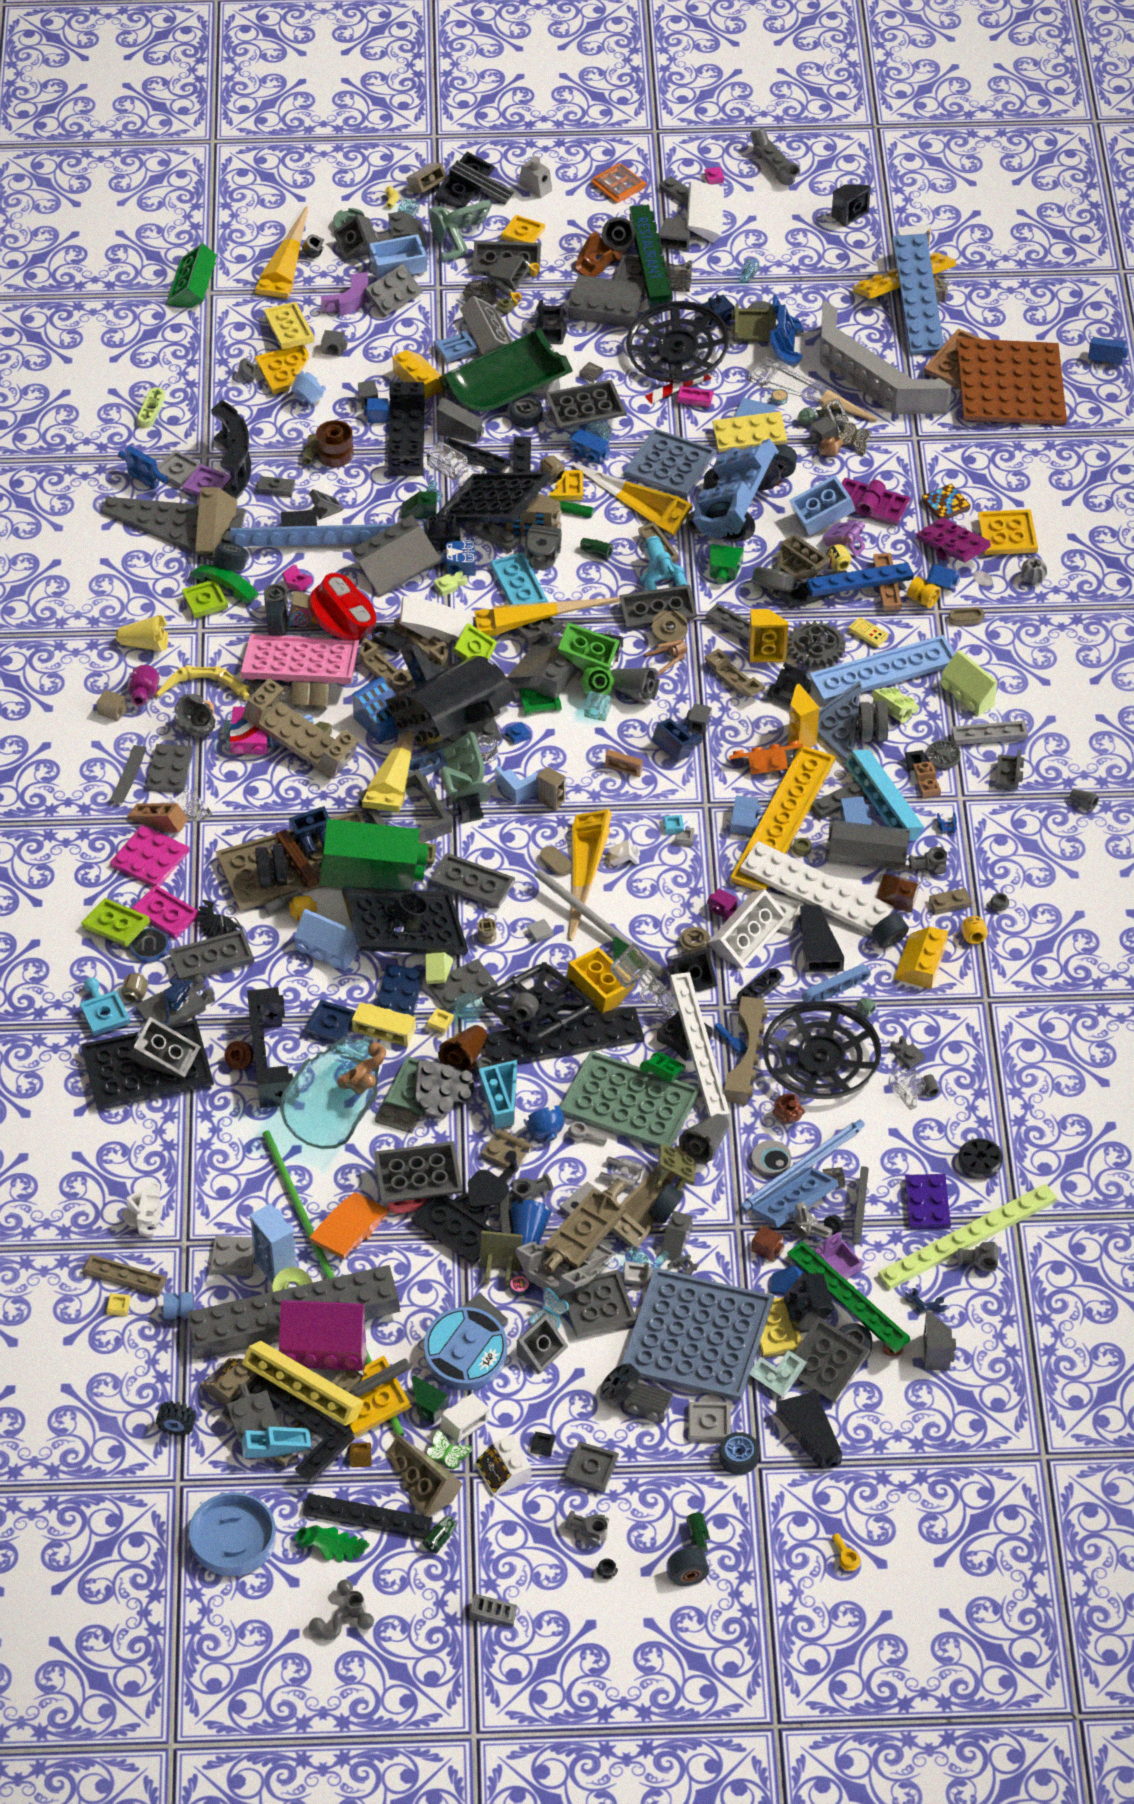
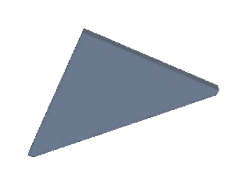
[817,681,862,762]

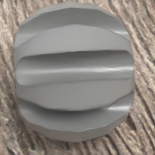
[1020,557,1047,585]

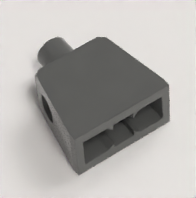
[658,215,690,251]

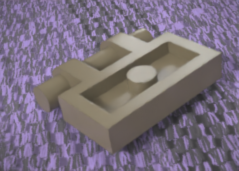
[481,1129,533,1169]

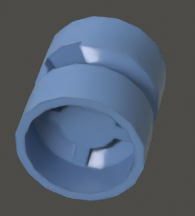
[163,1292,194,1320]

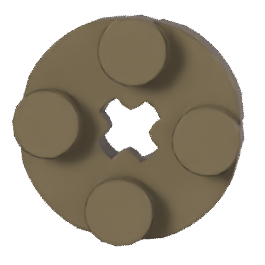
[651,610,688,643]

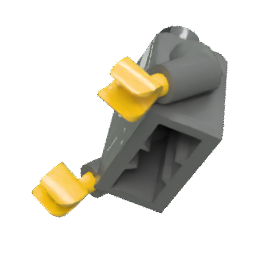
[486,255,540,306]

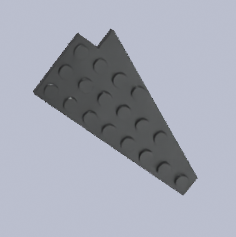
[103,496,246,562]

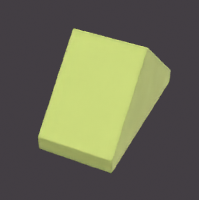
[426,952,453,984]

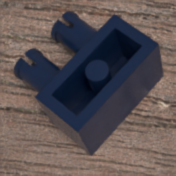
[651,718,702,762]
[289,806,330,856]

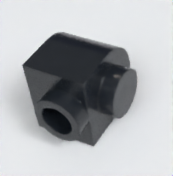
[302,234,324,258]

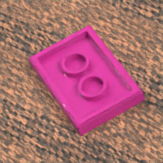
[131,885,200,940]

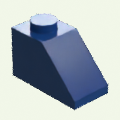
[926,564,961,589]

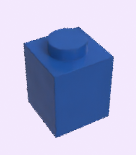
[364,398,389,423]

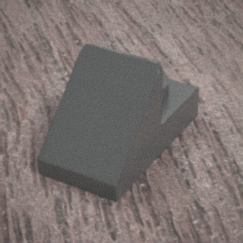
[309,489,344,519]

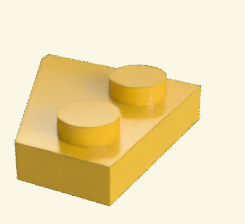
[549,470,583,501]

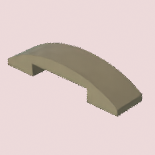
[704,648,765,697]

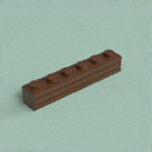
[275,829,319,889]

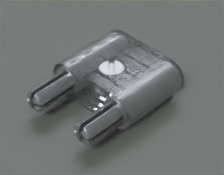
[599,1156,645,1191]

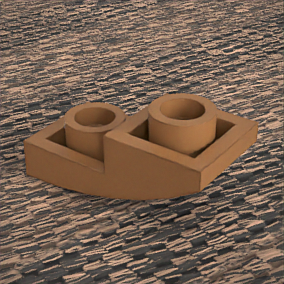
[913,762,941,798]

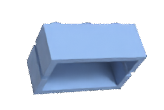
[369,234,427,280]

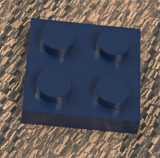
[305,1000,356,1045]

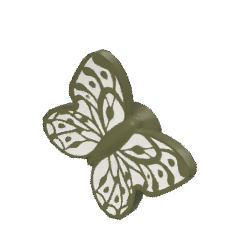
[837,422,870,455]

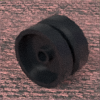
[255,844,288,889]

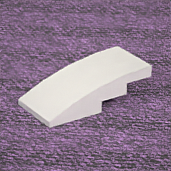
[399,596,474,643]

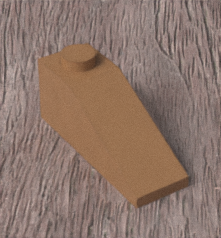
[127,803,188,833]

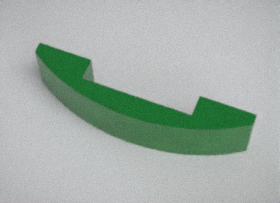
[190,565,259,604]

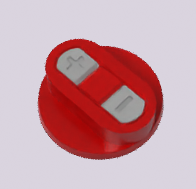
[308,573,376,640]

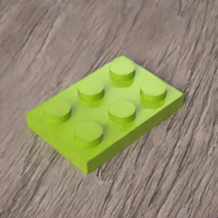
[81,898,150,947]

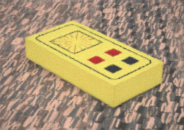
[849,617,889,648]

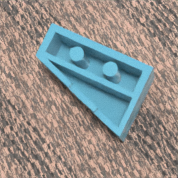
[479,1060,517,1129]

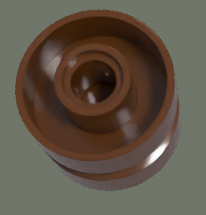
[316,420,354,467]

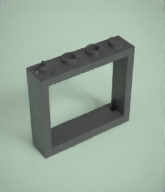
[357,769,453,842]

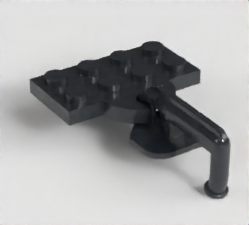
[411,1150,519,1265]

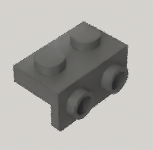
[995,750,1025,790]

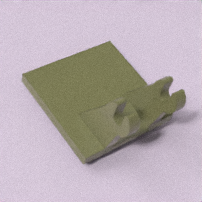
[653,1143,696,1191]
[480,1231,523,1286]

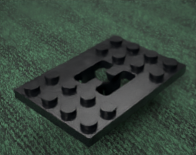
[342,887,468,955]

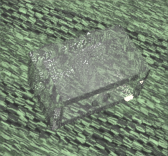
[427,441,467,480]

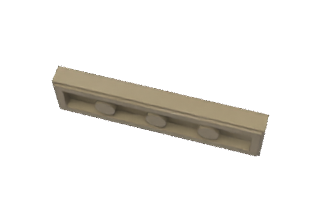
[83,1254,167,1297]

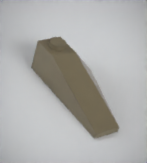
[195,487,238,554]

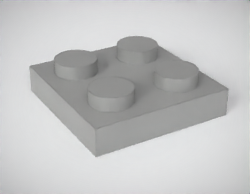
[210,1236,254,1277]

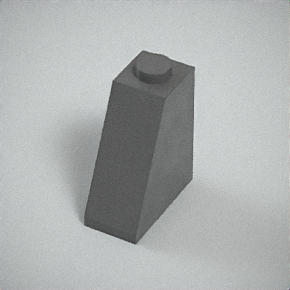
[437,398,484,443]

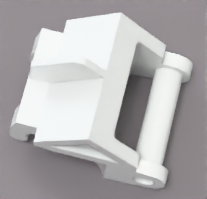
[120,1181,163,1238]

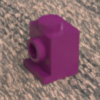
[707,888,738,922]

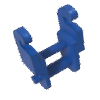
[937,812,957,834]

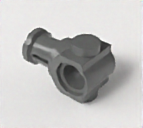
[908,846,947,874]
[510,1173,553,1204]
[958,1242,999,1271]
[565,1510,610,1547]

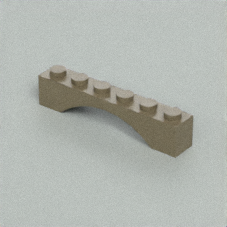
[724,996,768,1105]

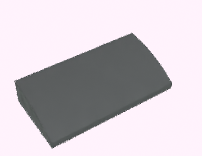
[472,241,541,274]
[619,585,697,628]

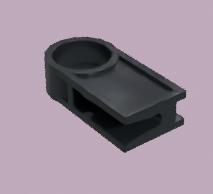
[371,625,408,654]

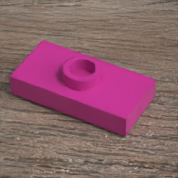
[677,386,714,407]

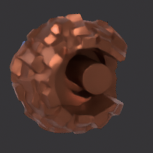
[772,1093,805,1124]

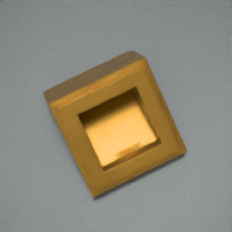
[350,1442,372,1467]

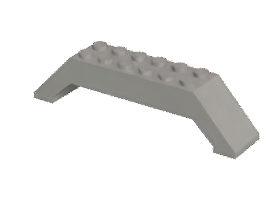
[820,301,951,414]

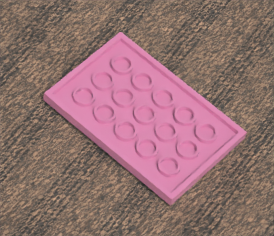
[241,634,359,685]

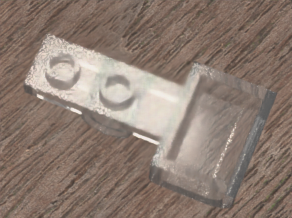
[611,942,678,1018]

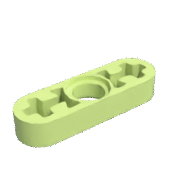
[138,387,165,428]

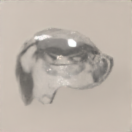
[476,735,499,764]

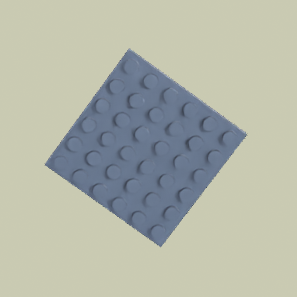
[621,1268,774,1401]

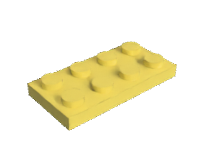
[263,302,315,350]
[712,411,787,453]

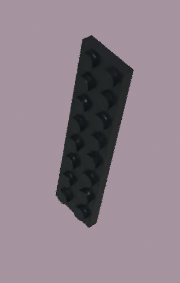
[484,1006,644,1065]

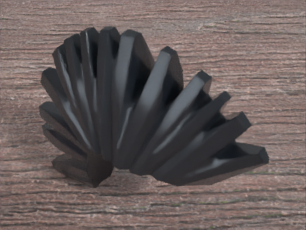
[197,899,243,937]

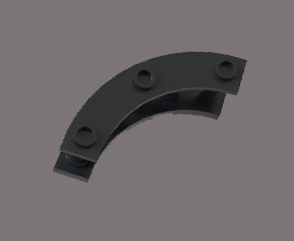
[211,400,252,499]

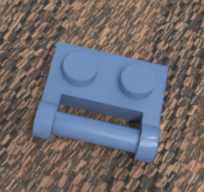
[433,331,477,363]

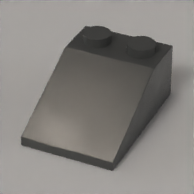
[126,1017,201,1079]

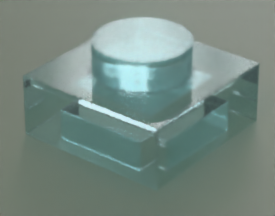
[398,198,420,217]

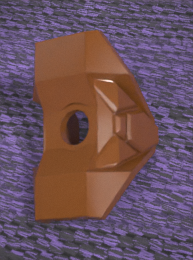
[575,232,627,277]

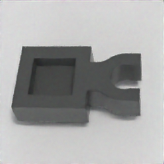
[890,1036,925,1070]

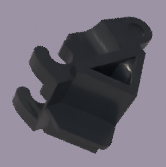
[767,662,812,707]

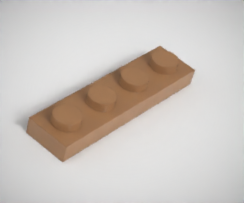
[873,553,902,611]

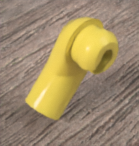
[385,186,399,209]

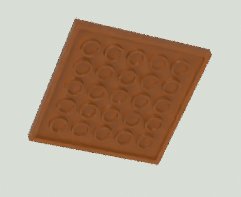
[956,338,1067,425]

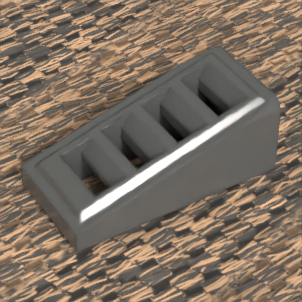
[470,1594,517,1626]

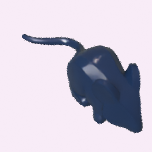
[159,979,193,1026]

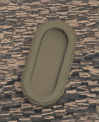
[948,607,985,626]
[540,846,572,876]

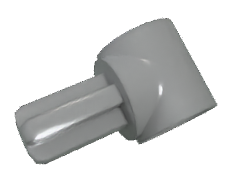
[791,1202,832,1239]

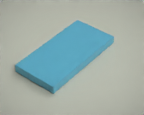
[490,552,548,605]

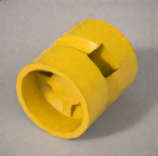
[907,576,941,608]

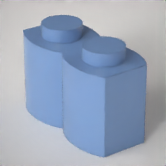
[730,795,761,836]

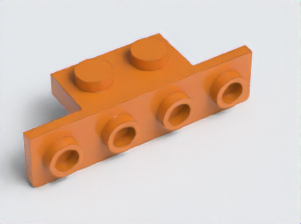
[729,741,804,775]

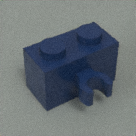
[695,294,735,330]

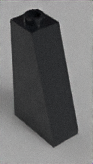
[799,905,844,972]
[775,1391,842,1470]

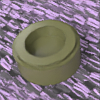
[793,838,812,856]

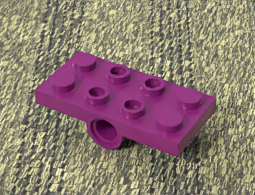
[841,478,911,526]
[916,517,991,563]

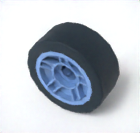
[719,1432,760,1474]

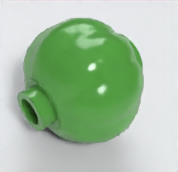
[579,666,614,699]

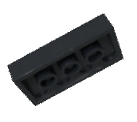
[435,151,495,208]

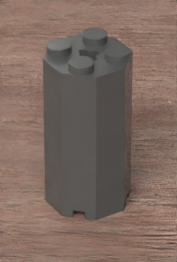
[826,820,910,870]

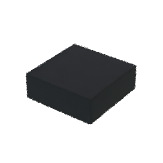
[530,1431,556,1457]

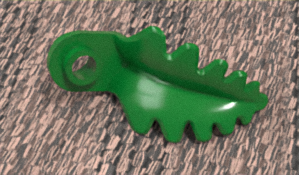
[295,1525,370,1562]

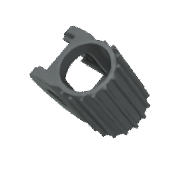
[525,524,562,570]

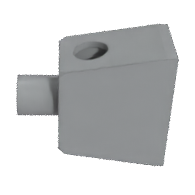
[519,156,552,198]

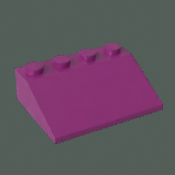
[279,1300,367,1371]

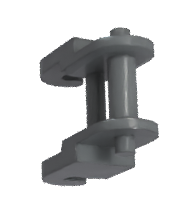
[667,1254,699,1276]

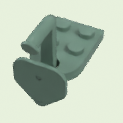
[429,200,492,262]
[441,732,491,803]

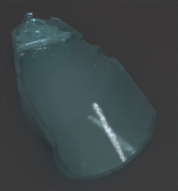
[280,1036,380,1149]

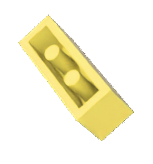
[352,1002,416,1047]

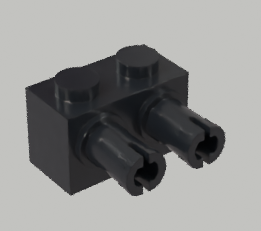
[423,514,461,550]

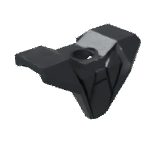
[535,300,567,344]

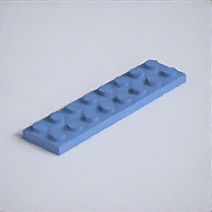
[892,233,944,355]

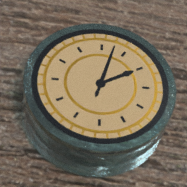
[771,389,788,405]

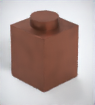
[751,1225,785,1262]

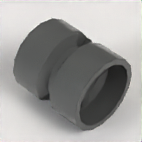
[264,584,288,614]

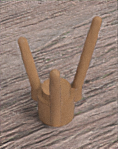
[644,639,687,676]

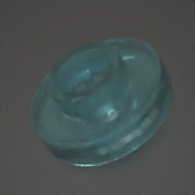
[454,992,483,1022]

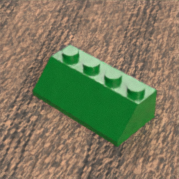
[166,243,217,308]

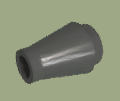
[1070,788,1099,810]

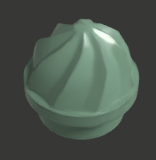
[798,408,816,425]
[856,998,877,1017]

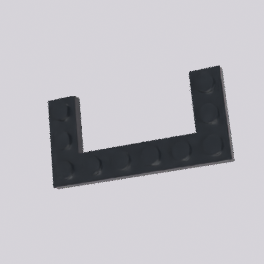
[221,1374,355,1484]

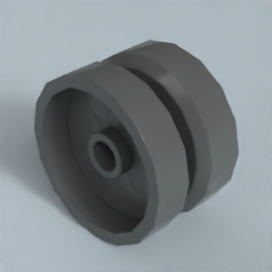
[858,701,888,742]

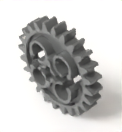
[787,620,846,669]

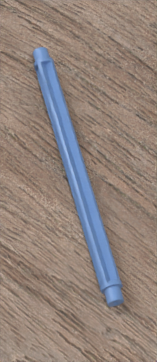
[740,1119,865,1212]

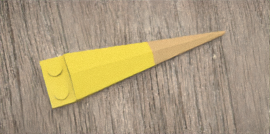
[362,730,415,812]

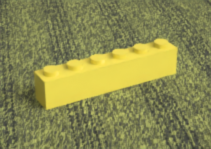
[242,1341,364,1426]

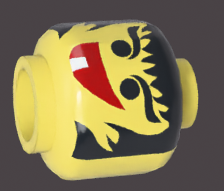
[825,544,852,571]

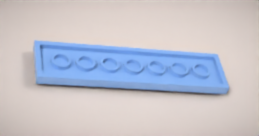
[809,635,955,704]

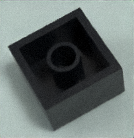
[783,1272,834,1332]

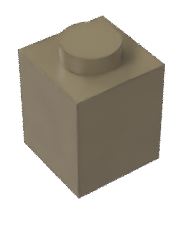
[96,690,127,721]

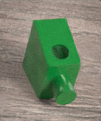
[710,544,744,584]

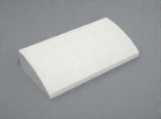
[686,181,724,243]

